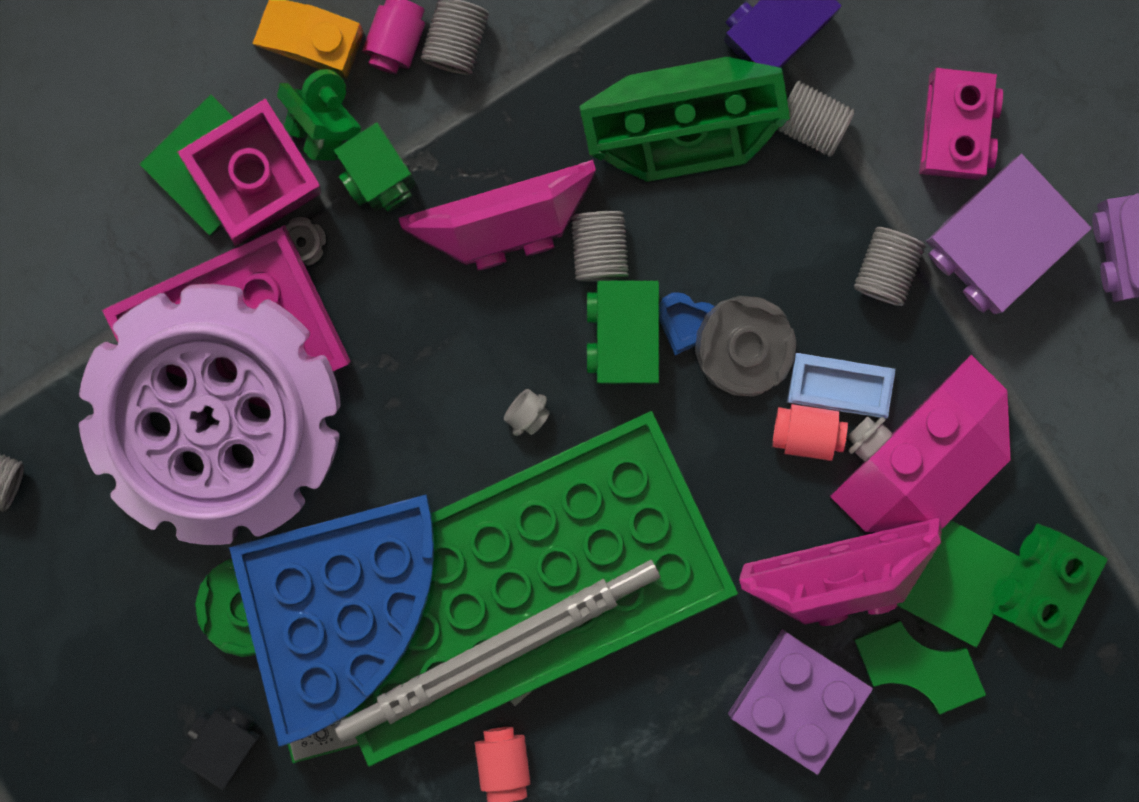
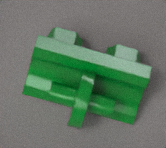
[277,69,361,161]

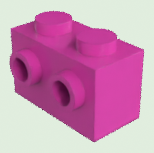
[919,68,1003,180]

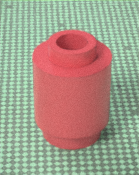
[772,404,848,461]
[475,727,531,802]

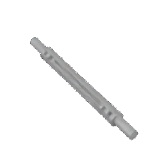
[334,559,661,743]

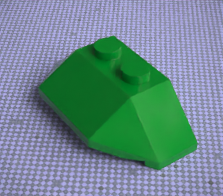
[580,57,790,182]

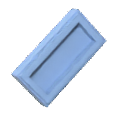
[787,353,895,419]

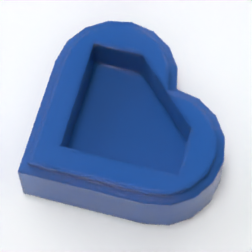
[659,292,715,355]

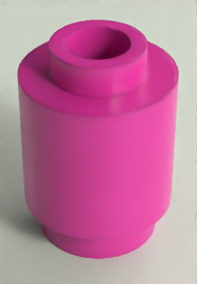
[362,0,426,75]

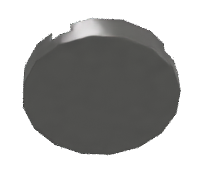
[695,296,796,397]

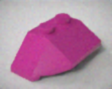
[398,160,596,270]
[830,355,1011,532]
[739,518,942,626]

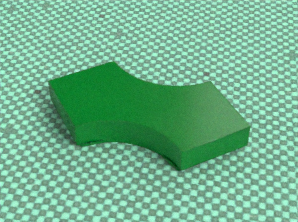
[853,620,986,714]

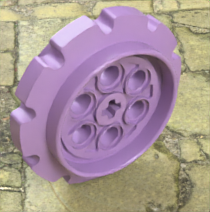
[79,284,341,545]

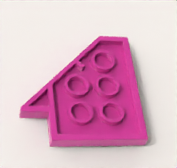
[102,225,351,410]

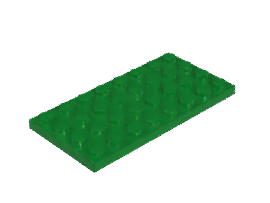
[346,411,738,767]

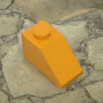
[252,0,364,79]

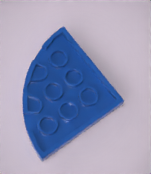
[229,495,434,746]

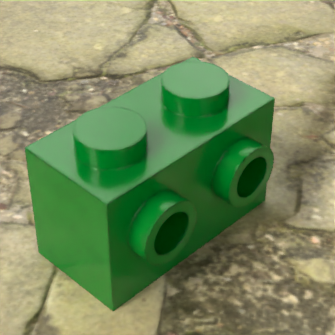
[334,122,417,212]
[587,281,659,384]
[991,523,1108,649]

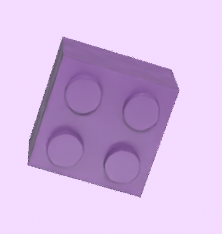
[728,629,873,775]

